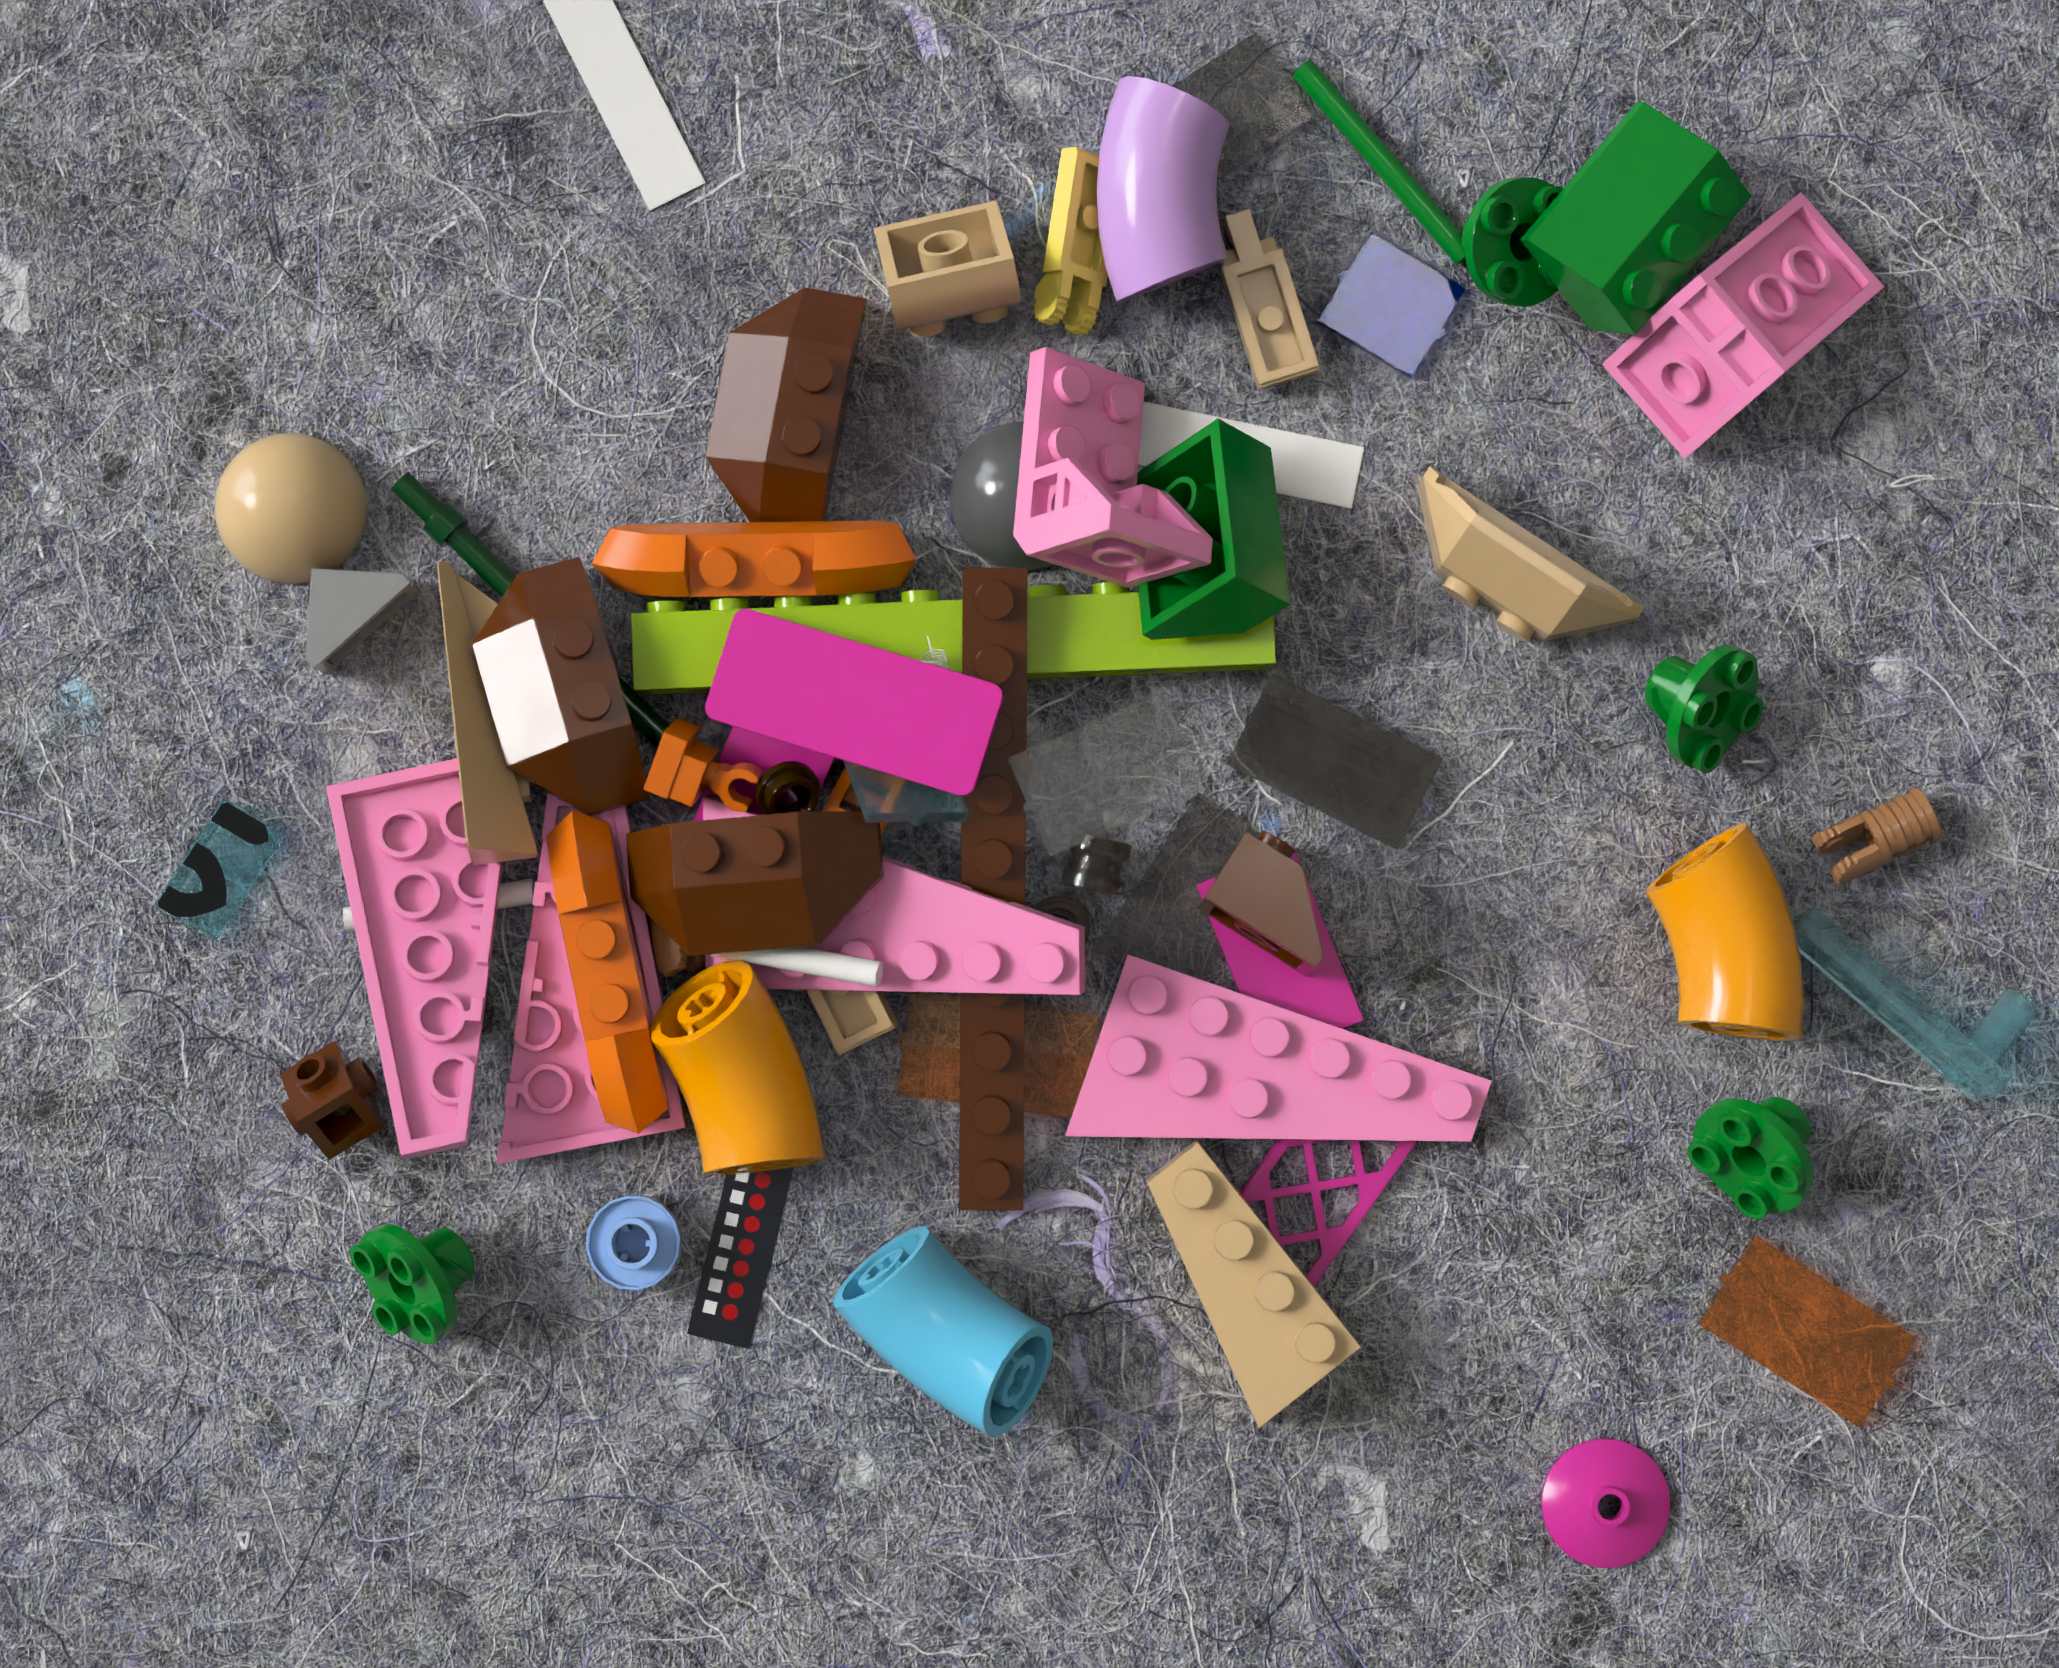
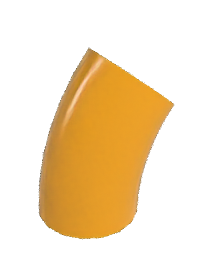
[1645,823,1804,1041]
[650,960,826,1175]

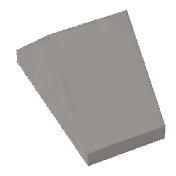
[306,568,421,674]

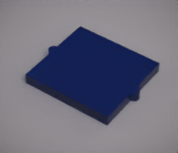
[1317,232,1466,379]

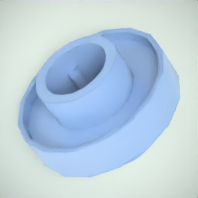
[586,1195,682,1290]

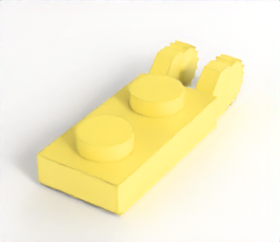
[1033,147,1108,336]

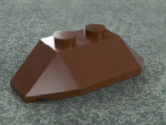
[705,287,867,522]
[472,557,650,816]
[626,811,884,956]

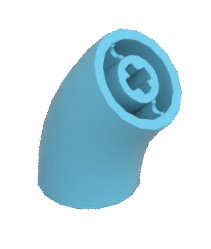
[832,1226,1054,1437]

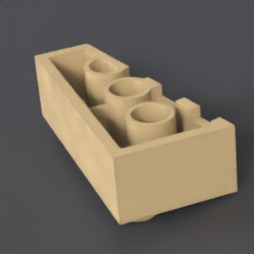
[1147,1139,1361,1428]

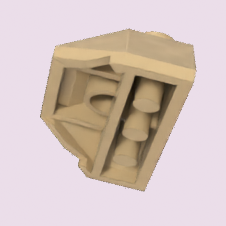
[1417,466,1645,643]

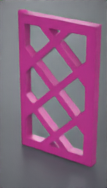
[1240,1139,1417,1287]

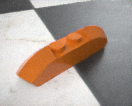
[592,520,916,597]
[546,810,669,1134]

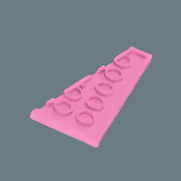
[326,758,503,1160]
[496,793,688,1164]
[1065,954,1492,1142]

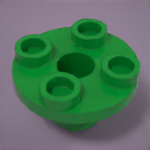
[1462,177,1563,307]
[1645,645,1764,774]
[1687,1097,1814,1220]
[350,1224,475,1344]

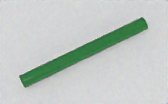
[1292,59,1465,266]

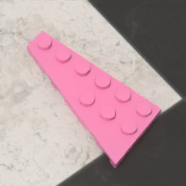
[703,795,1085,995]

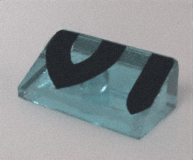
[154,798,286,942]

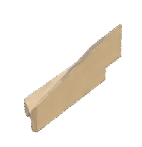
[437,561,538,865]

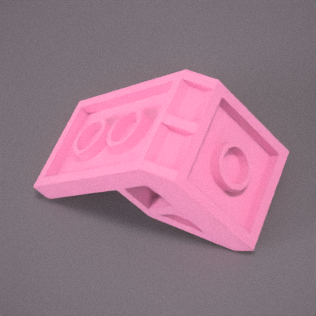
[1602,192,1885,459]
[1013,347,1213,588]

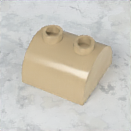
[874,200,1022,337]

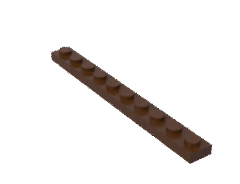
[959,567,1028,1210]

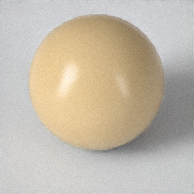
[215,433,367,584]

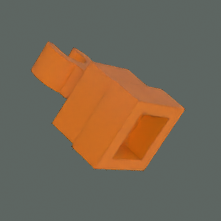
[643,718,763,812]

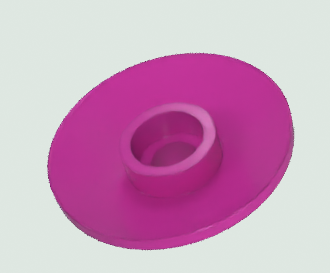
[1541,1438,1670,1568]

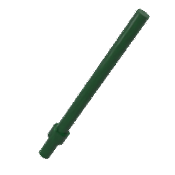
[391,472,670,749]

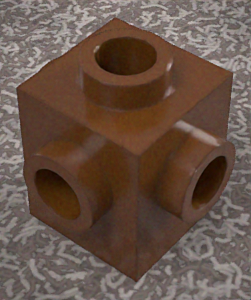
[280,1041,384,1160]

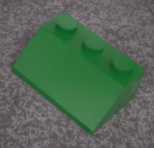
[1520,102,1752,335]
[1136,418,1290,640]

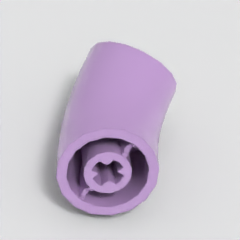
[1097,76,1230,303]

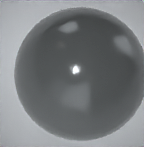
[949,421,1055,572]

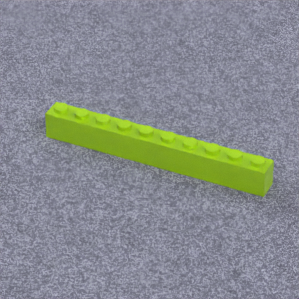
[631,582,1276,696]

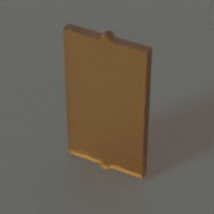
[898,992,1098,1118]
[1698,1235,1916,1428]

